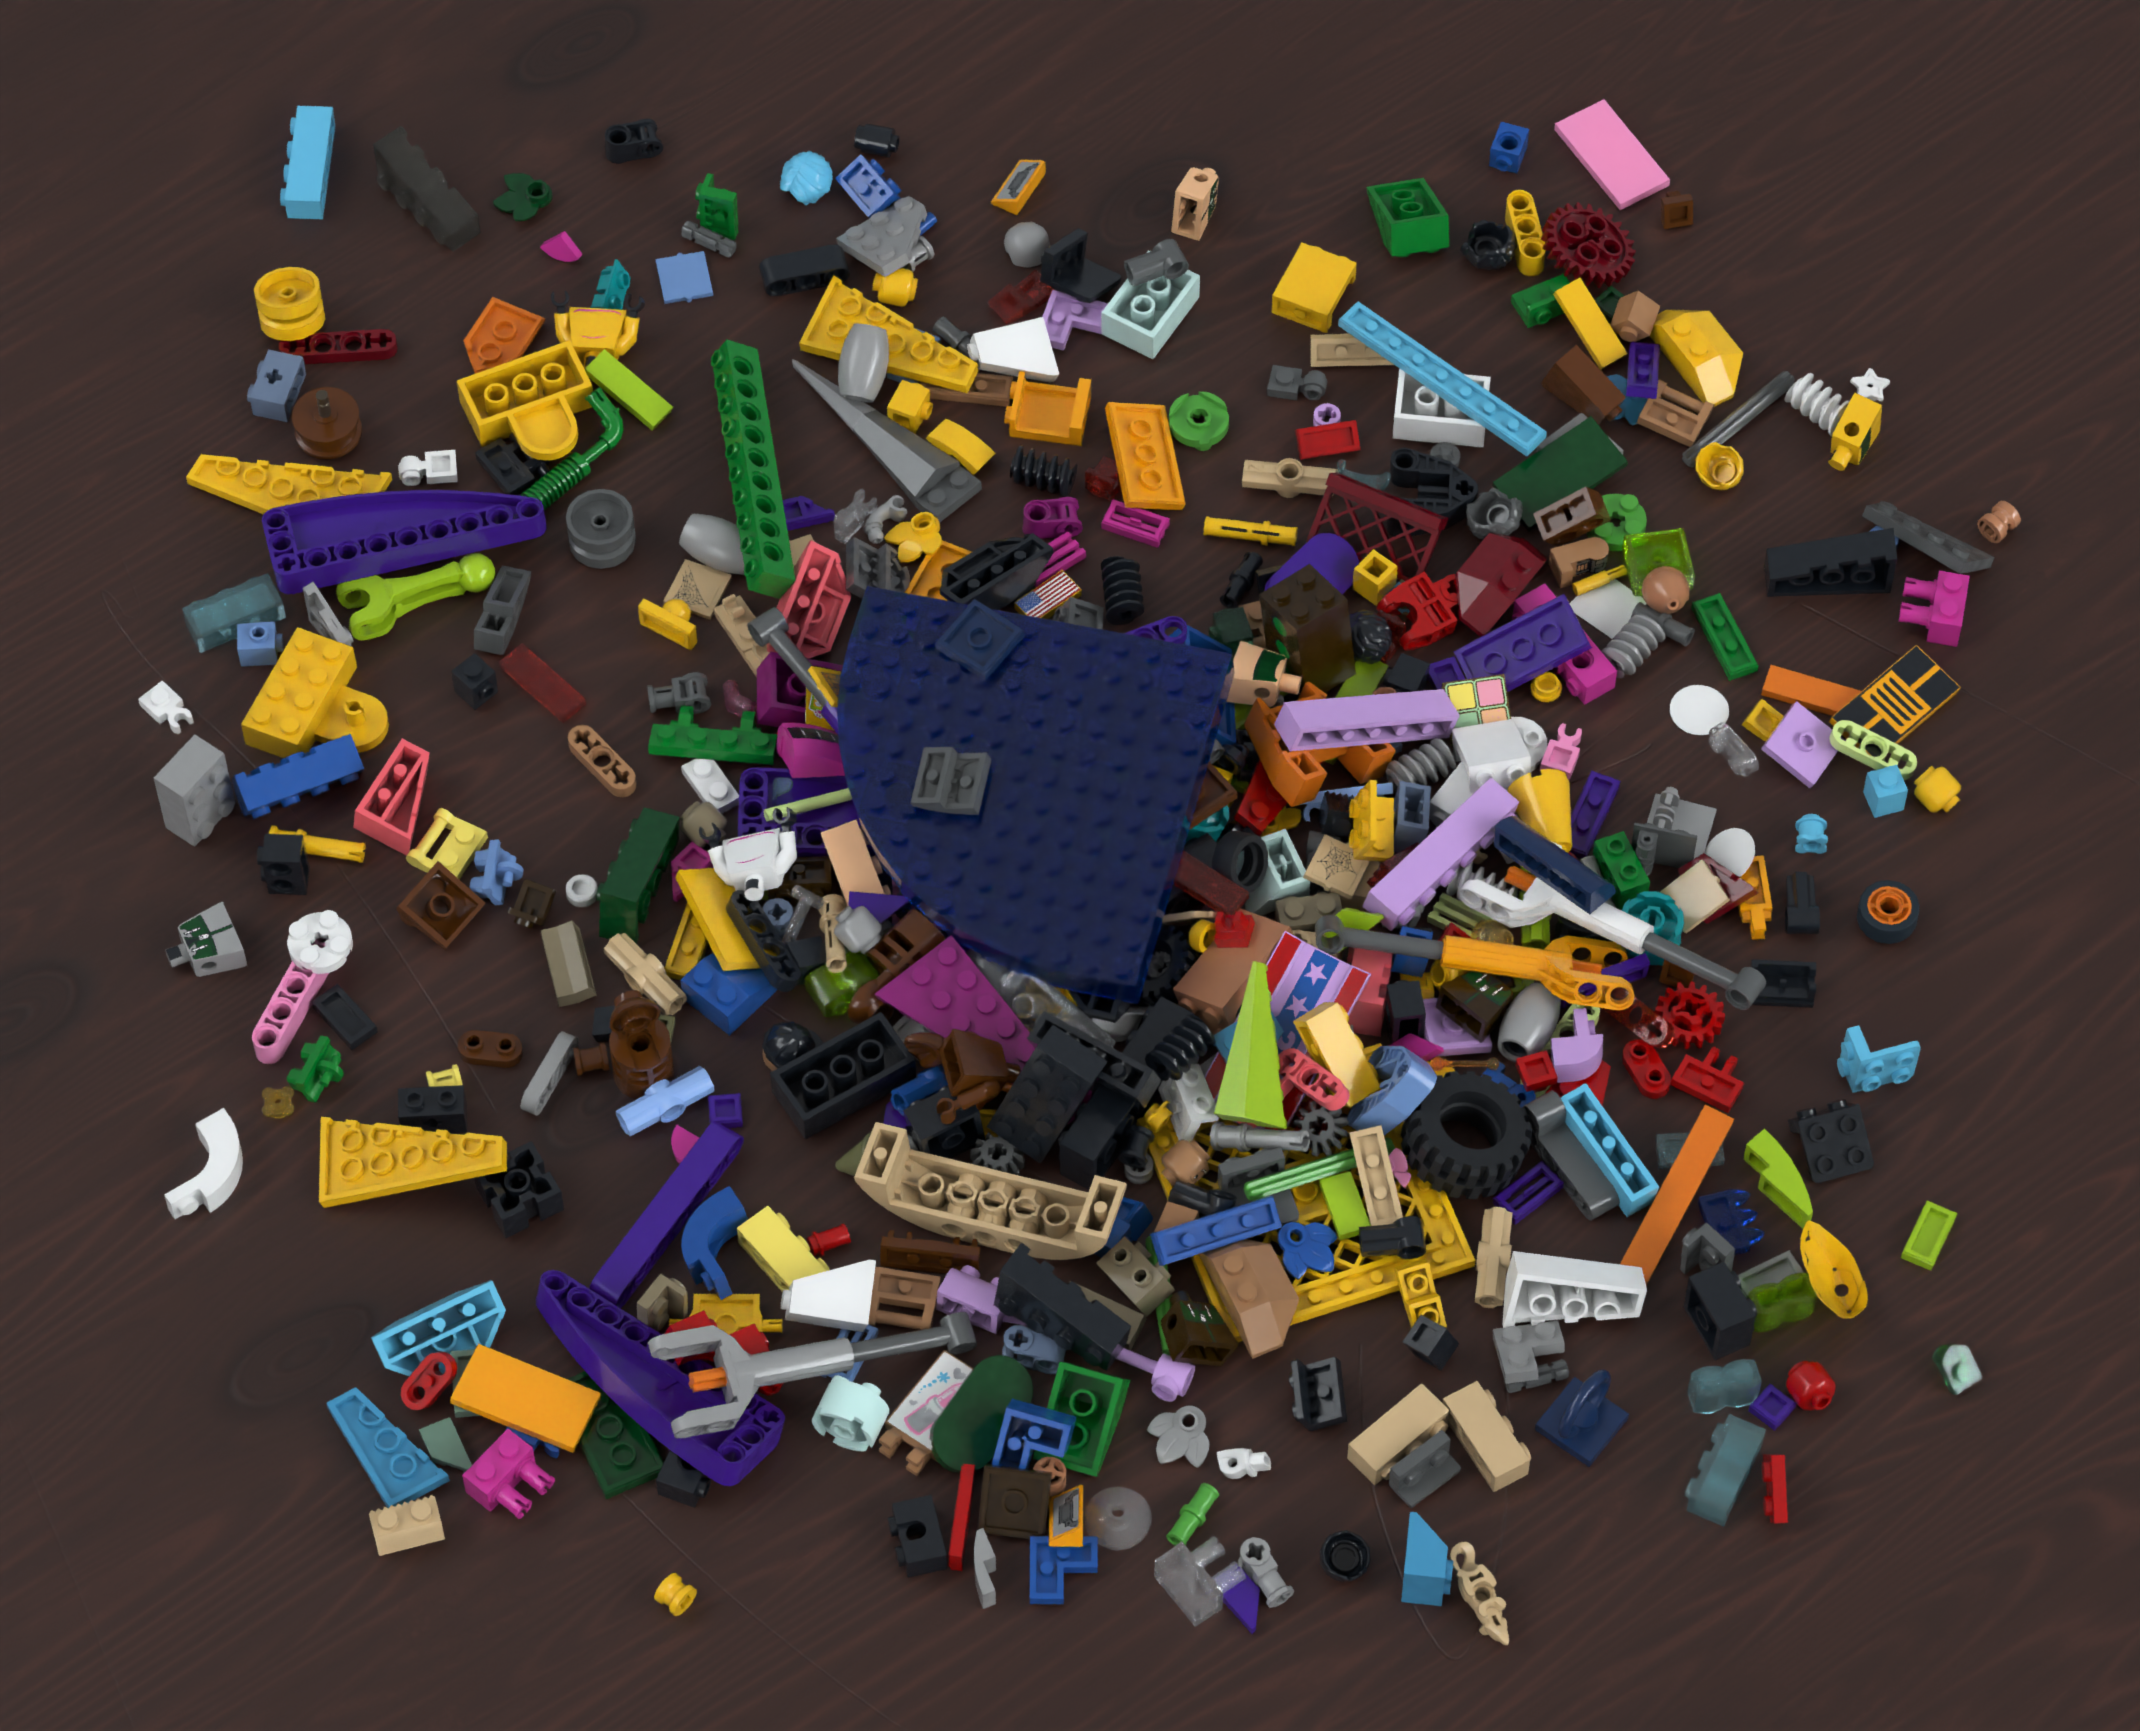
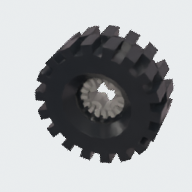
[1133,923,1201,1006]

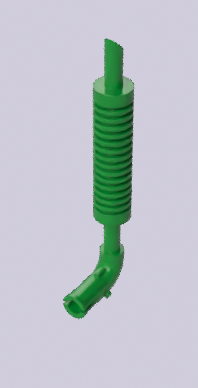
[519,387,624,511]

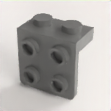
[1218,1147,1299,1226]

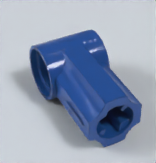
[890,1064,948,1116]

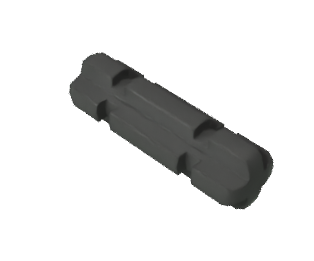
[681,221,737,257]
[1504,1359,1569,1393]

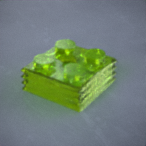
[1622,528,1695,596]

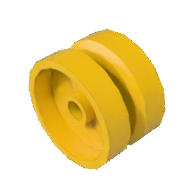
[254,267,326,341]

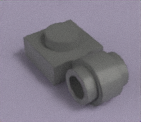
[1267,365,1328,400]

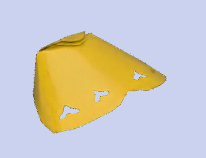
[1800,1220,1868,1318]

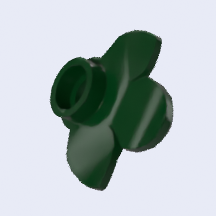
[493,173,553,221]

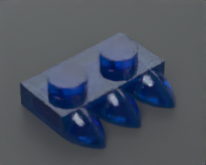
[1698,1189,1765,1255]

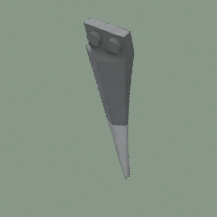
[792,359,982,522]

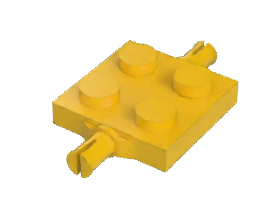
[669,1294,783,1334]

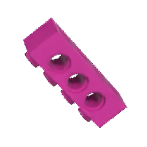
[1512,584,1617,705]

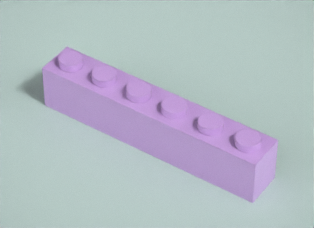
[1274,689,1460,751]
[1362,778,1519,931]

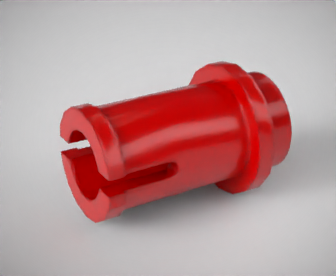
[806,1223,851,1257]

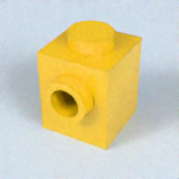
[887,380,933,434]
[1353,549,1398,606]

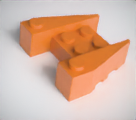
[1244,682,1396,807]

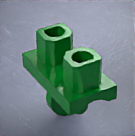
[286,1035,344,1102]

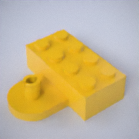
[457,340,593,461]
[241,627,389,758]

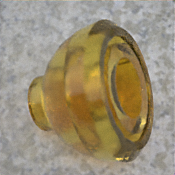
[1471,919,1514,945]

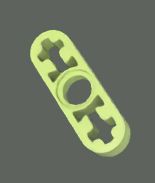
[1829,720,1917,780]

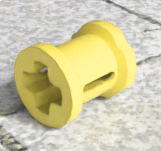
[425,1064,463,1087]

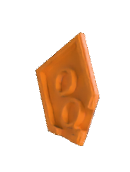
[463,297,546,374]

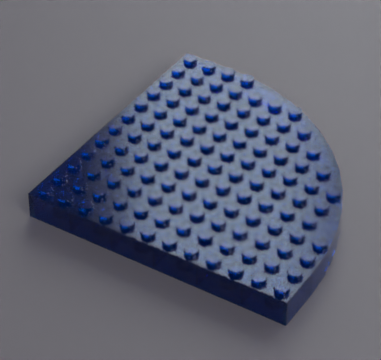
[837,586,1235,1004]

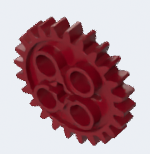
[1541,202,1636,288]

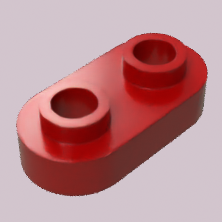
[1622,1039,1671,1099]
[401,1352,457,1410]

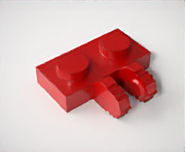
[1670,1046,1744,1113]

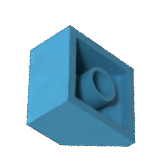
[1401,1512,1453,1606]

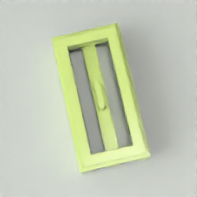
[1427,892,1499,941]

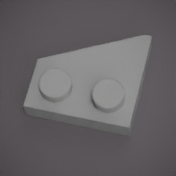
[303,582,354,647]

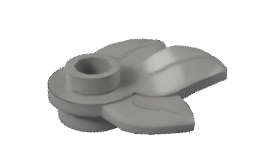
[1147,1405,1210,1468]

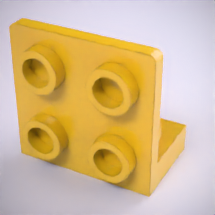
[1349,780,1394,862]

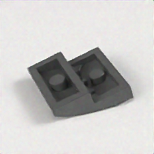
[911,747,992,815]

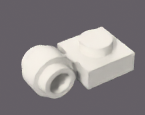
[398,450,458,486]

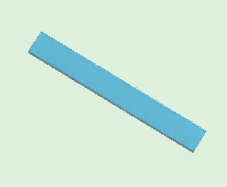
[1338,301,1547,456]

